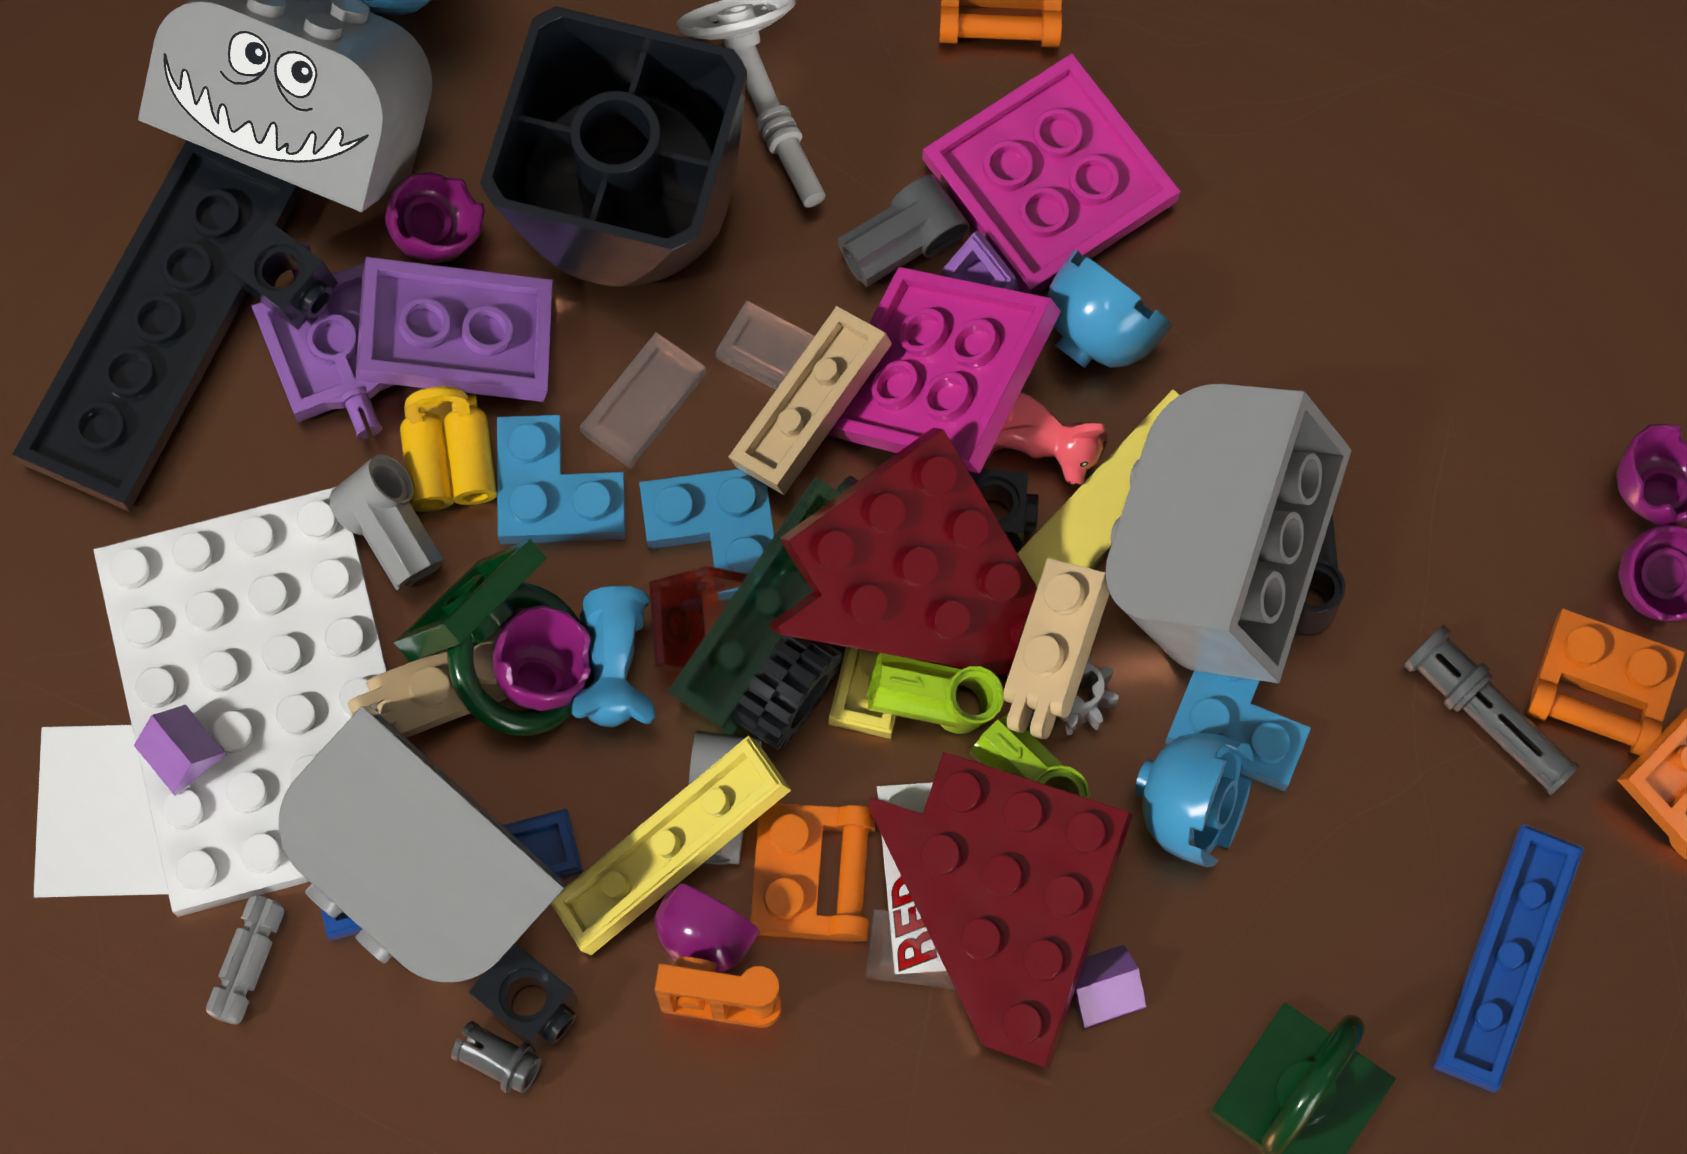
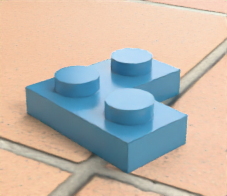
[497,415,626,544]
[639,469,782,601]
[1165,671,1311,792]

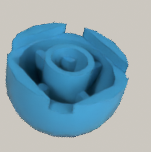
[1048,249,1173,368]
[1135,733,1253,867]

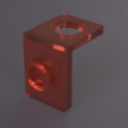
[649,566,749,673]

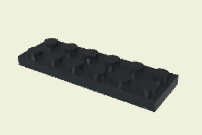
[12,140,301,512]

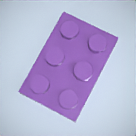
[355,257,552,402]

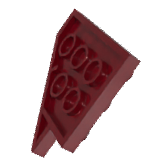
[769,427,1037,676]
[868,752,1133,1068]

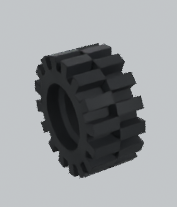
[733,636,843,750]

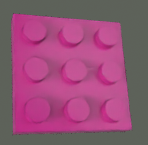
[922,53,1181,295]
[827,267,1061,474]

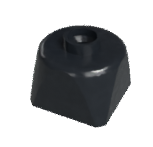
[480,6,747,287]

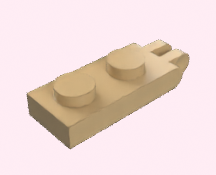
[1003,558,1110,739]
[347,627,508,738]

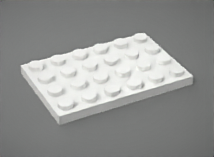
[93,487,388,917]

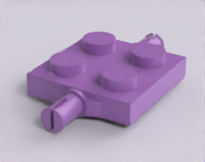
[252,243,394,439]

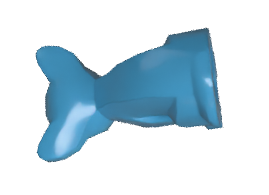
[571,586,655,728]

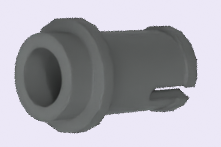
[451,1021,541,1094]

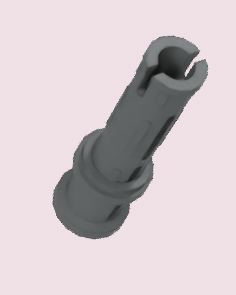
[1403,625,1580,796]

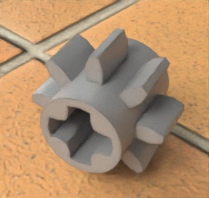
[1058,655,1119,735]

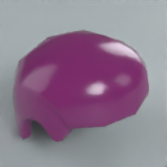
[385,172,485,265]
[1616,424,1687,526]
[1618,525,1687,622]
[492,605,591,711]
[654,884,759,973]

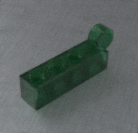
[668,476,859,735]

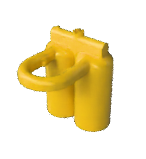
[400,386,497,512]

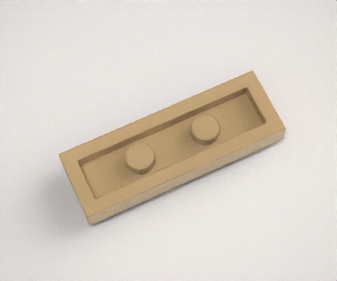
[728,306,892,495]

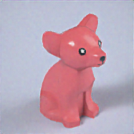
[988,391,1107,485]

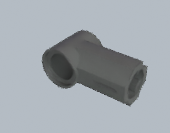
[838,174,970,287]

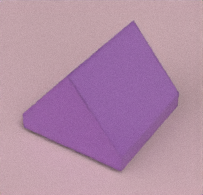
[941,231,1021,292]
[134,704,227,796]
[1073,945,1147,1029]

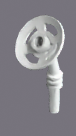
[676,0,826,207]

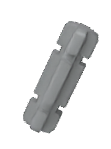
[206,895,284,1024]

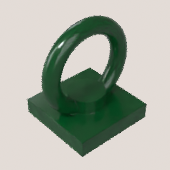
[394,539,591,736]
[1209,1002,1396,1154]

